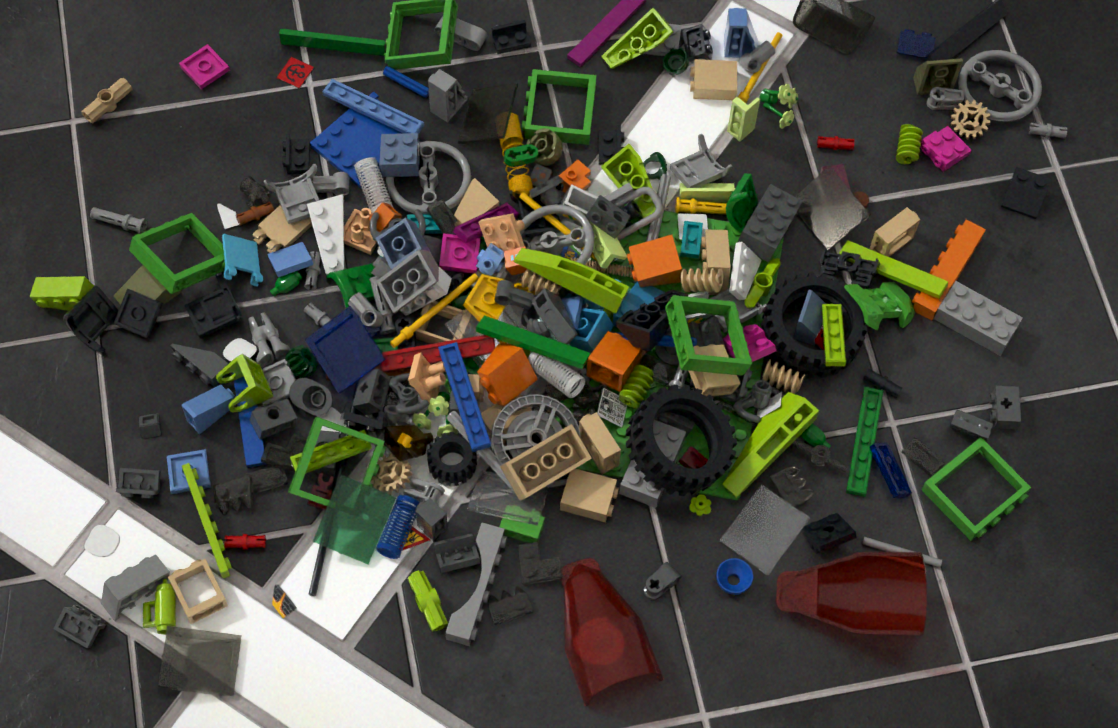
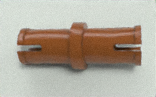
[236,201,274,226]

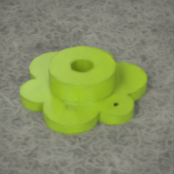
[689,494,711,516]

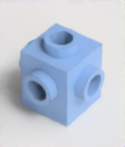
[476,243,504,276]

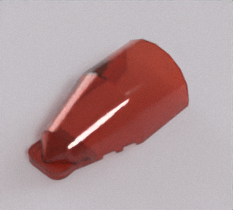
[776,552,927,636]
[560,558,663,706]

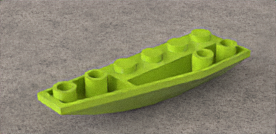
[514,248,630,314]
[722,392,819,498]

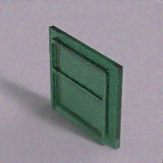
[312,474,396,565]

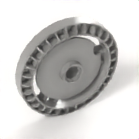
[491,395,581,465]

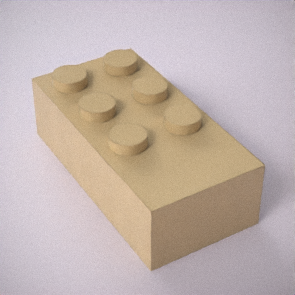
[500,424,592,501]

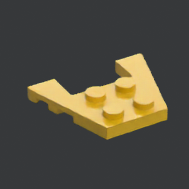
[463,274,535,344]

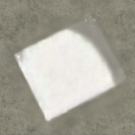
[720,485,810,575]

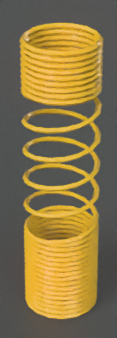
[496,113,533,195]

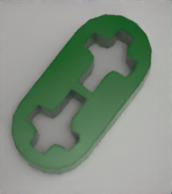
[504,144,538,167]

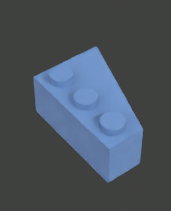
[723,8,759,58]

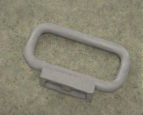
[604,183,663,240]

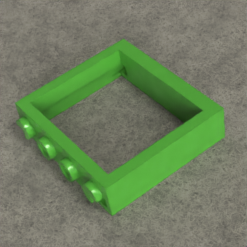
[384,0,458,70]
[522,69,596,145]
[129,213,225,294]
[665,295,752,375]
[288,417,386,517]
[921,437,1031,541]

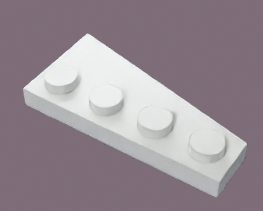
[307,194,345,276]

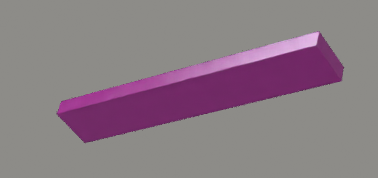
[567,0,646,67]

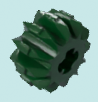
[285,345,318,378]

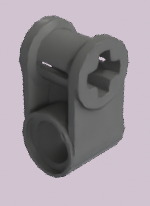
[644,562,682,600]

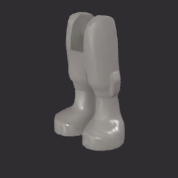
[248,312,291,368]

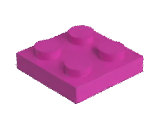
[179,44,230,89]
[439,233,480,274]

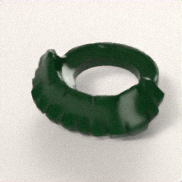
[643,152,667,180]

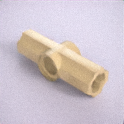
[81,78,133,123]

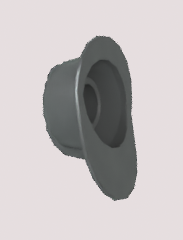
[289,378,333,416]

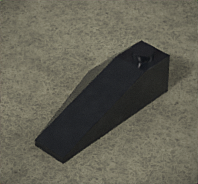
[616,289,688,351]

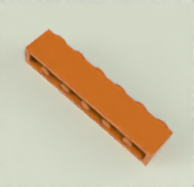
[912,219,986,321]

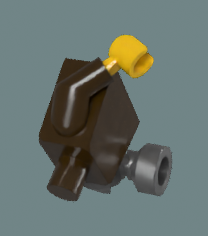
[383,405,434,461]

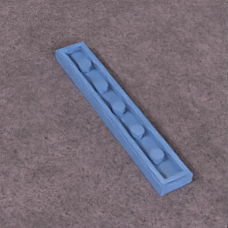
[322,79,424,134]

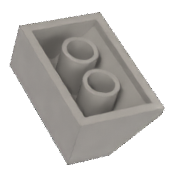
[376,249,439,313]

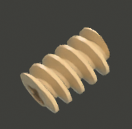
[681,268,723,292]
[521,269,562,295]
[762,359,805,394]

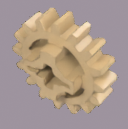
[951,100,990,140]
[370,453,412,495]

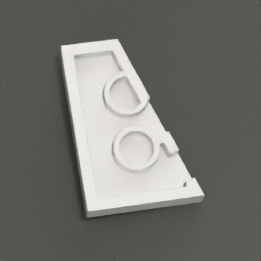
[729,242,762,301]

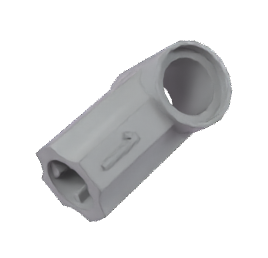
[739,40,776,73]
[313,172,350,196]
[348,292,384,328]

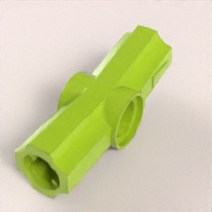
[408,570,448,632]

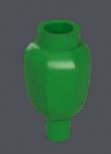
[270,271,302,297]
[801,423,831,452]

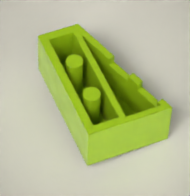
[30,276,94,311]

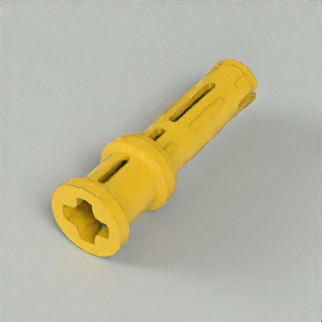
[675,197,727,214]

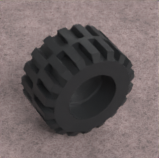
[427,432,477,486]

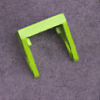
[216,354,274,412]

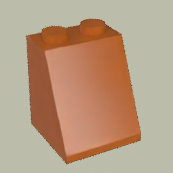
[627,235,682,287]
[586,331,642,392]
[477,342,538,406]

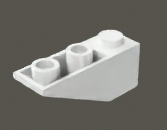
[400,267,452,316]

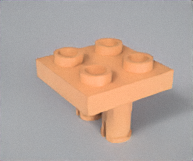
[344,208,378,255]
[478,213,525,251]
[408,353,446,404]

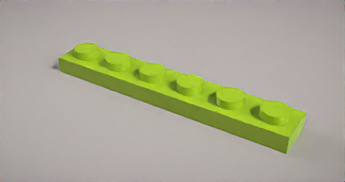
[182,463,232,578]

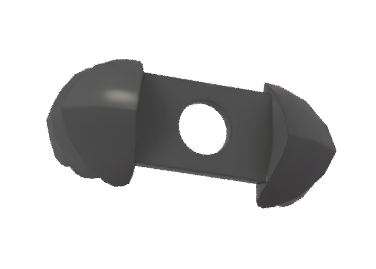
[521,304,551,338]

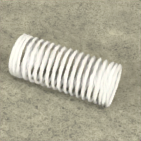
[354,157,394,215]
[528,352,585,398]

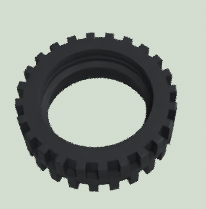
[761,272,868,378]
[626,385,737,496]

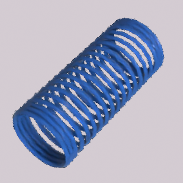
[376,495,420,559]

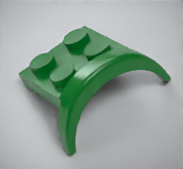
[726,173,759,233]
[326,263,381,321]

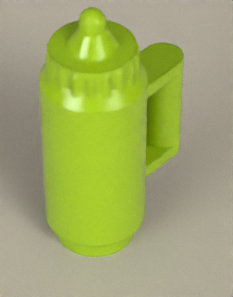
[143,579,176,635]

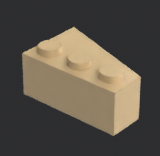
[701,229,731,295]

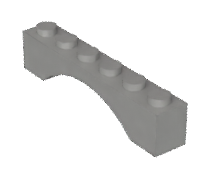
[445,523,507,646]

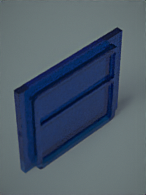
[305,306,386,394]

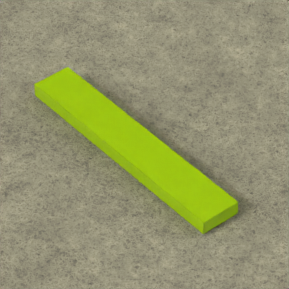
[839,240,948,299]

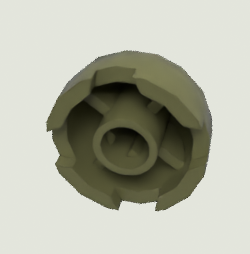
[526,128,563,166]

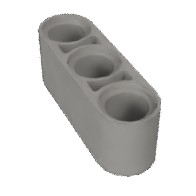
[434,16,488,51]

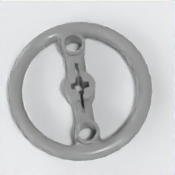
[958,50,1042,121]
[386,141,471,214]
[520,204,594,283]

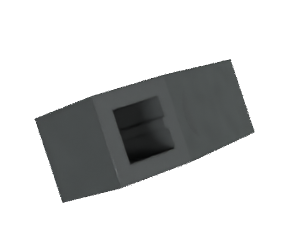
[532,288,578,345]
[170,344,229,388]

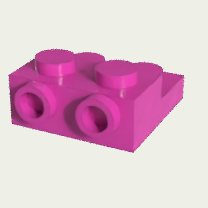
[920,126,972,172]
[723,324,776,362]

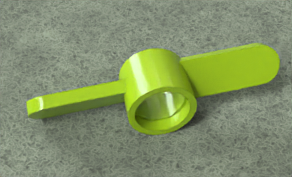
[744,258,781,308]

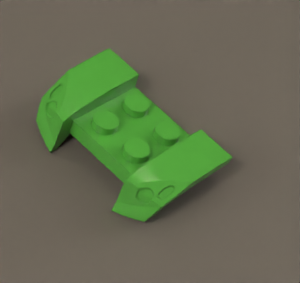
[844,282,915,331]

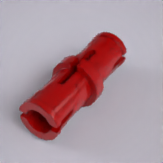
[817,136,854,151]
[224,534,266,550]

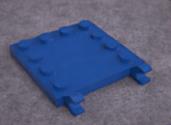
[310,92,403,189]

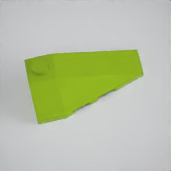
[601,8,674,69]
[601,144,656,218]

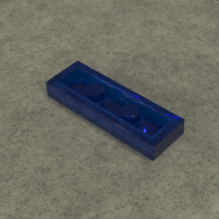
[869,442,912,498]

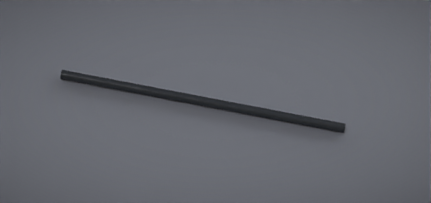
[308,377,360,597]

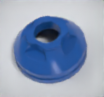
[716,558,753,595]

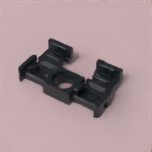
[817,248,880,289]

